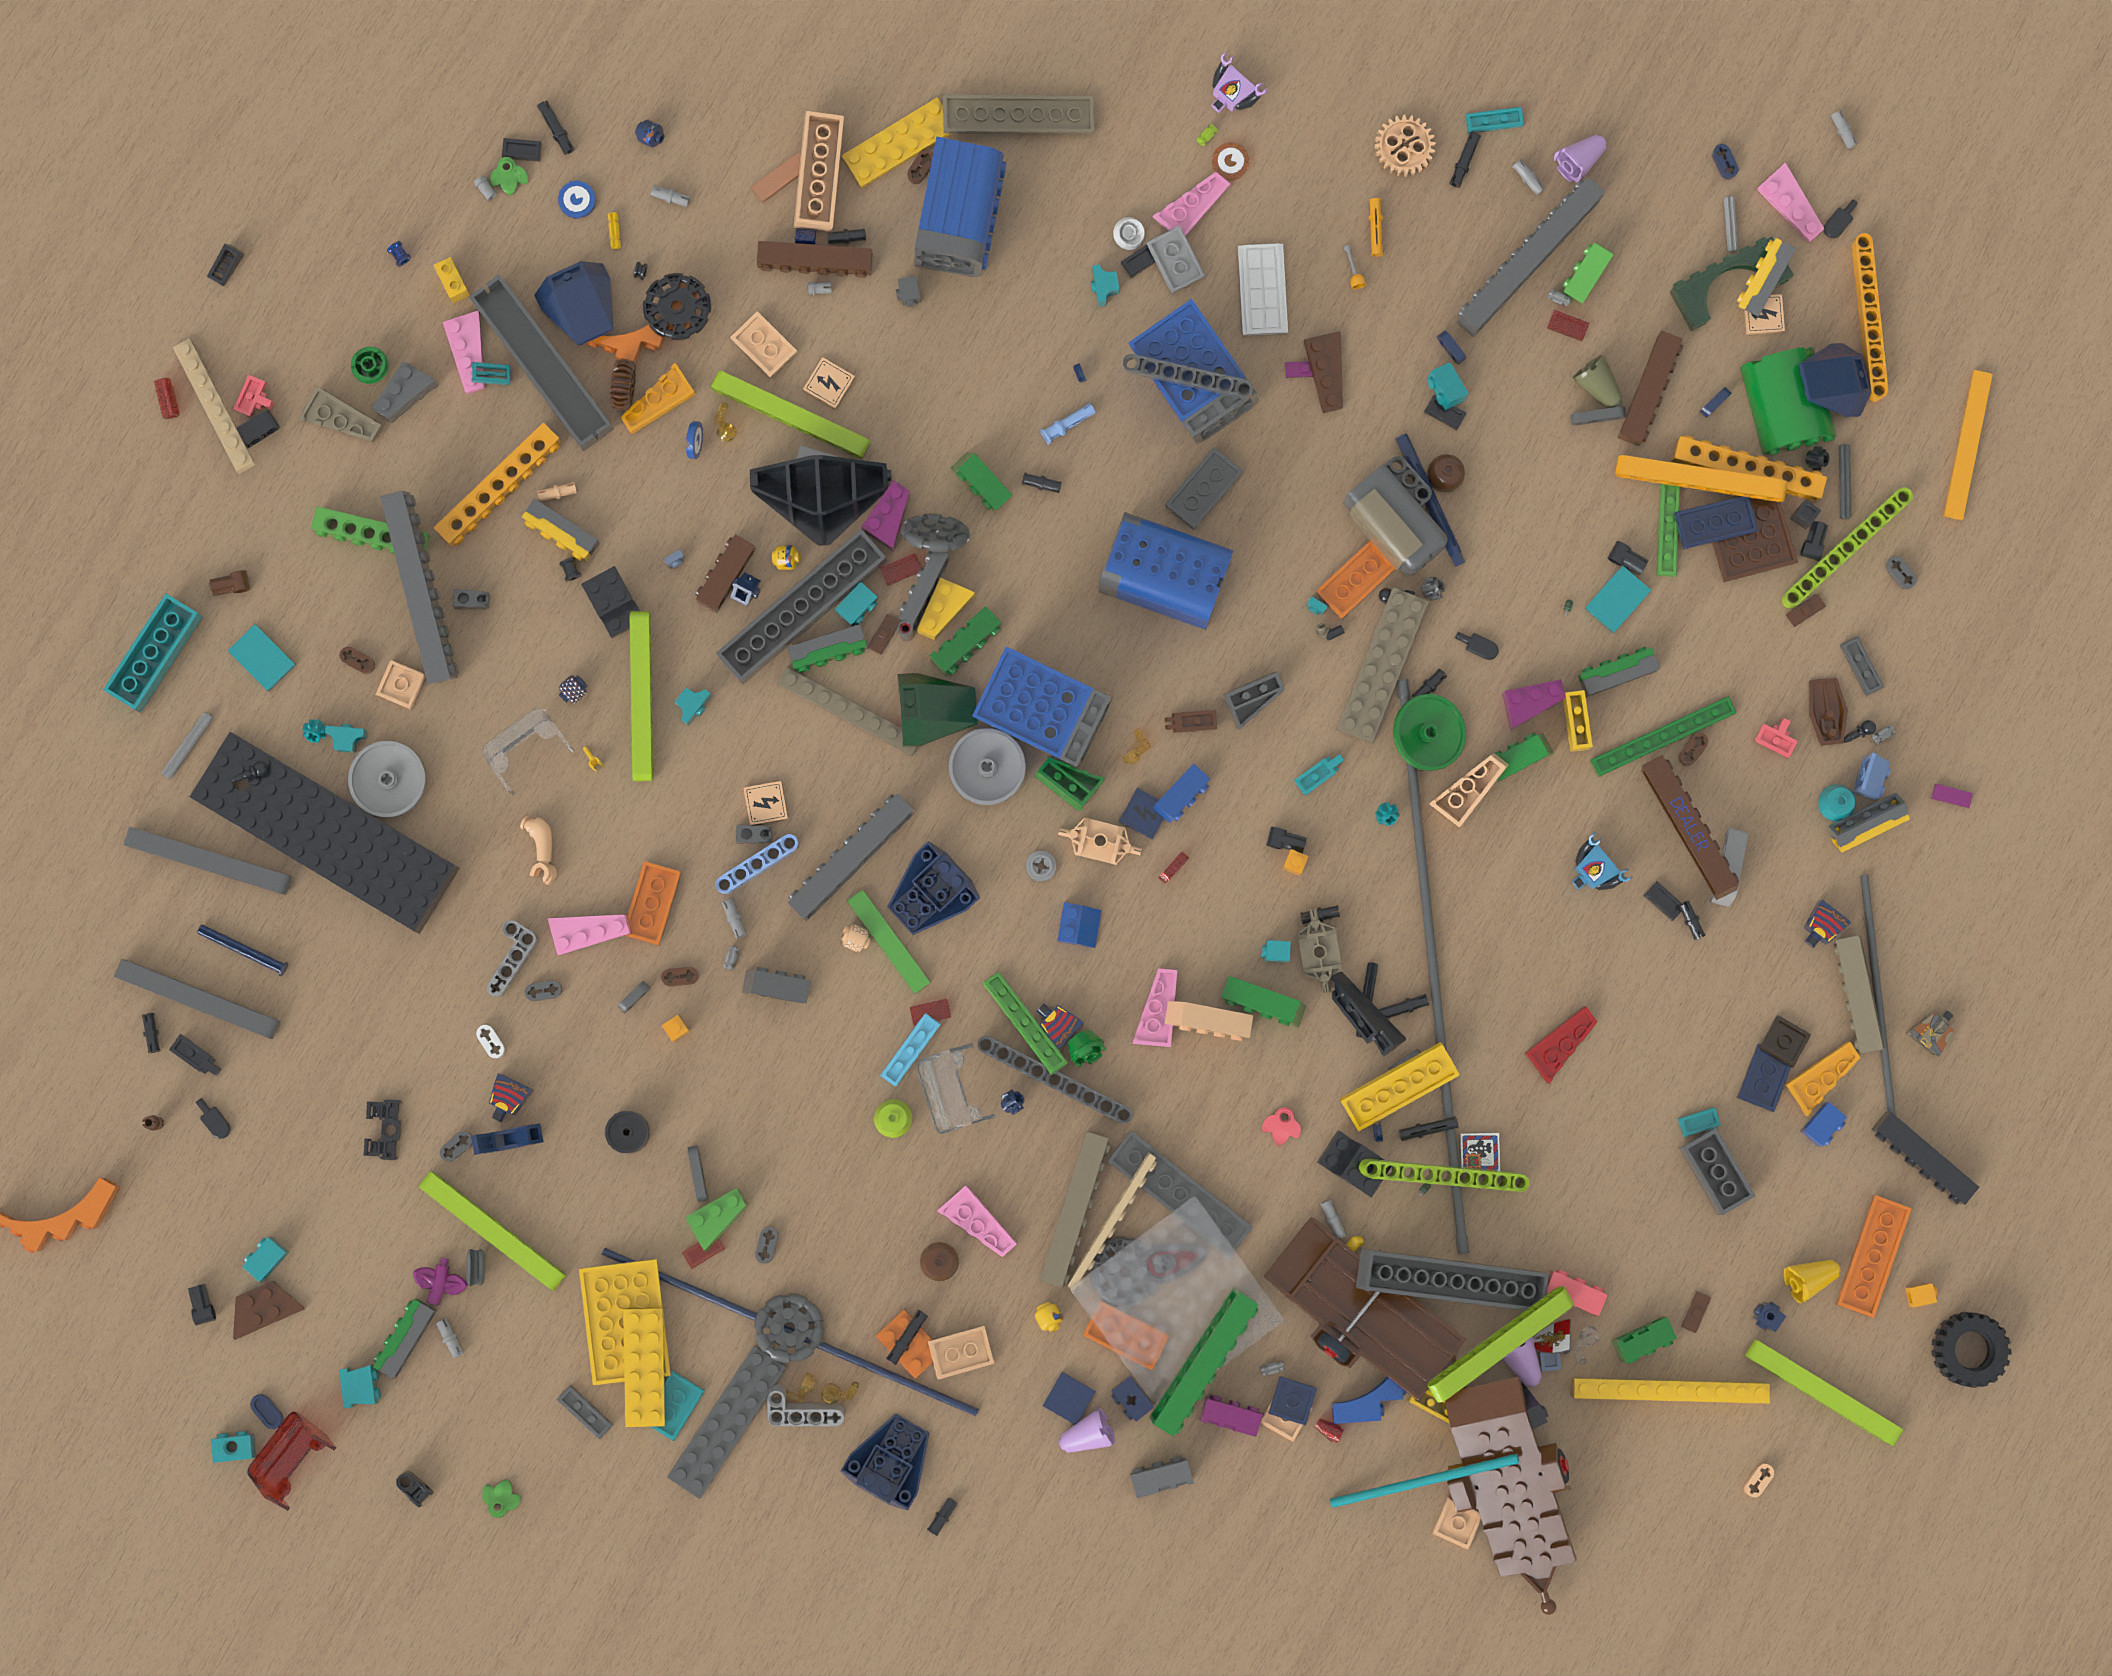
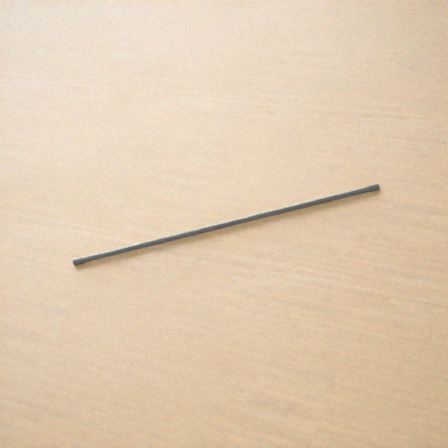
[1397,679,1469,1254]

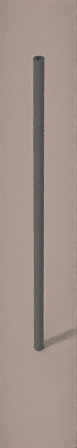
[1860,875,1896,1116]

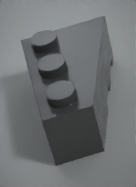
[372,361,439,422]
[1222,672,1285,730]
[742,967,811,1004]
[1130,1455,1194,1498]

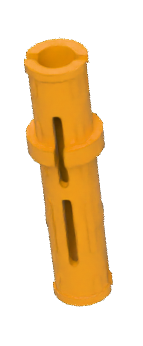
[1368,198,1383,257]

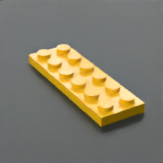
[841,97,952,189]
[1339,1042,1460,1132]
[623,1308,665,1427]

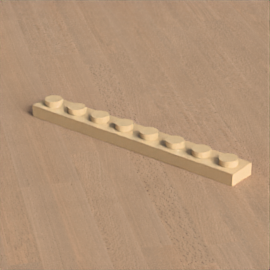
[173,338,255,474]
[1067,1152,1157,1290]

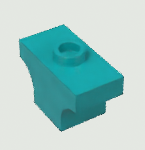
[1091,264,1119,307]
[675,687,712,726]
[325,724,367,753]

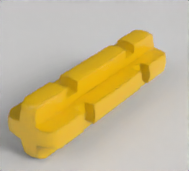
[608,212,621,250]

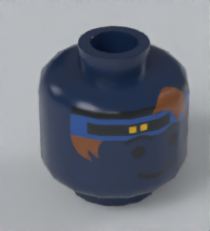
[635,120,665,148]

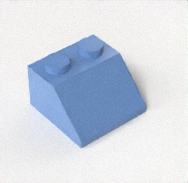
[1853,753,1891,800]

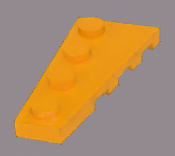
[621,363,696,435]
[1785,1041,1860,1117]

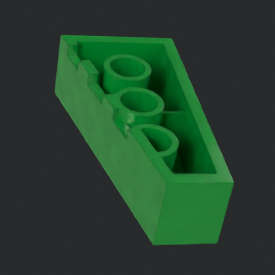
[929,606,1002,677]
[1221,976,1306,1028]

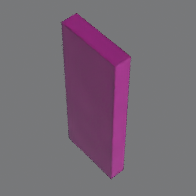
[1285,361,1313,378]
[1931,784,1973,808]

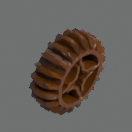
[610,359,636,410]

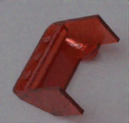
[247,1411,337,1511]

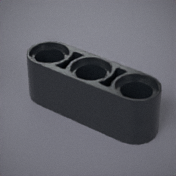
[237,410,280,449]

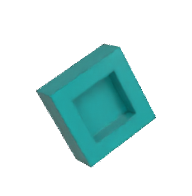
[1306,596,1328,615]

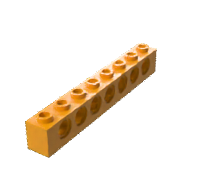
[434,422,561,547]
[1671,435,1827,502]

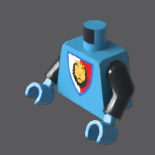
[1572,832,1633,890]

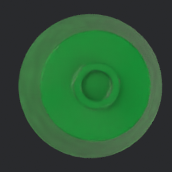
[351,347,389,384]
[1068,1030,1106,1067]

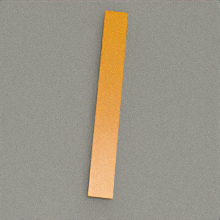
[1943,370,1993,521]

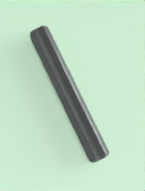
[1839,444,1851,519]

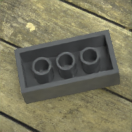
[1679,1128,1755,1215]

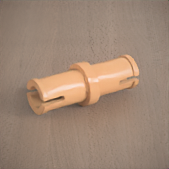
[537,482,577,502]

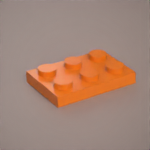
[876,1309,933,1379]

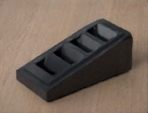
[207,244,244,286]

